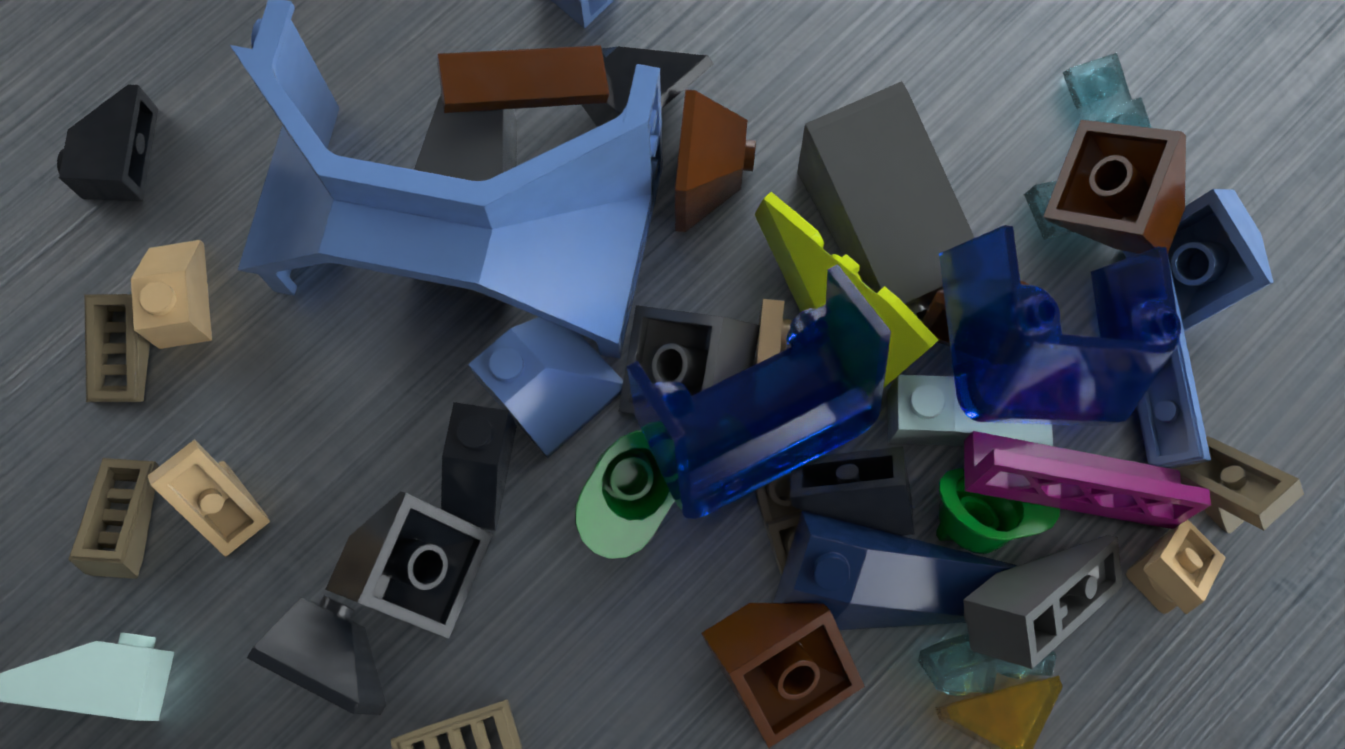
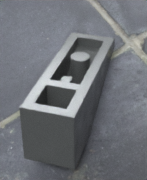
[963,535,1123,669]

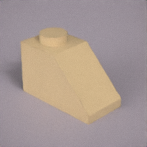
[131,240,212,349]

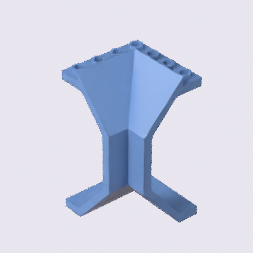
[230,0,663,359]

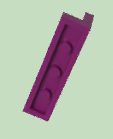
[964,431,1211,529]

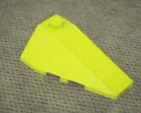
[754,192,938,403]

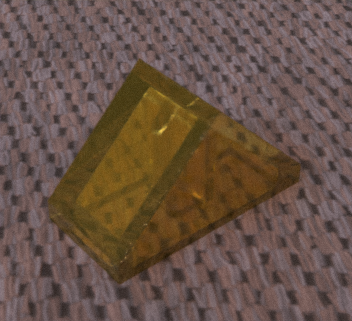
[935,675,1063,749]

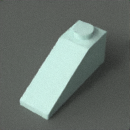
[887,375,1053,446]
[0,632,174,721]

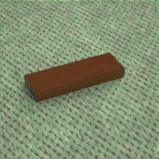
[437,45,610,113]

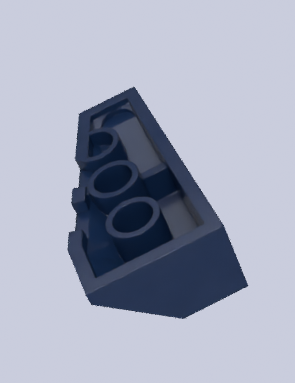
[773,511,1017,630]

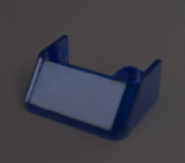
[939,225,1181,426]
[627,264,891,519]

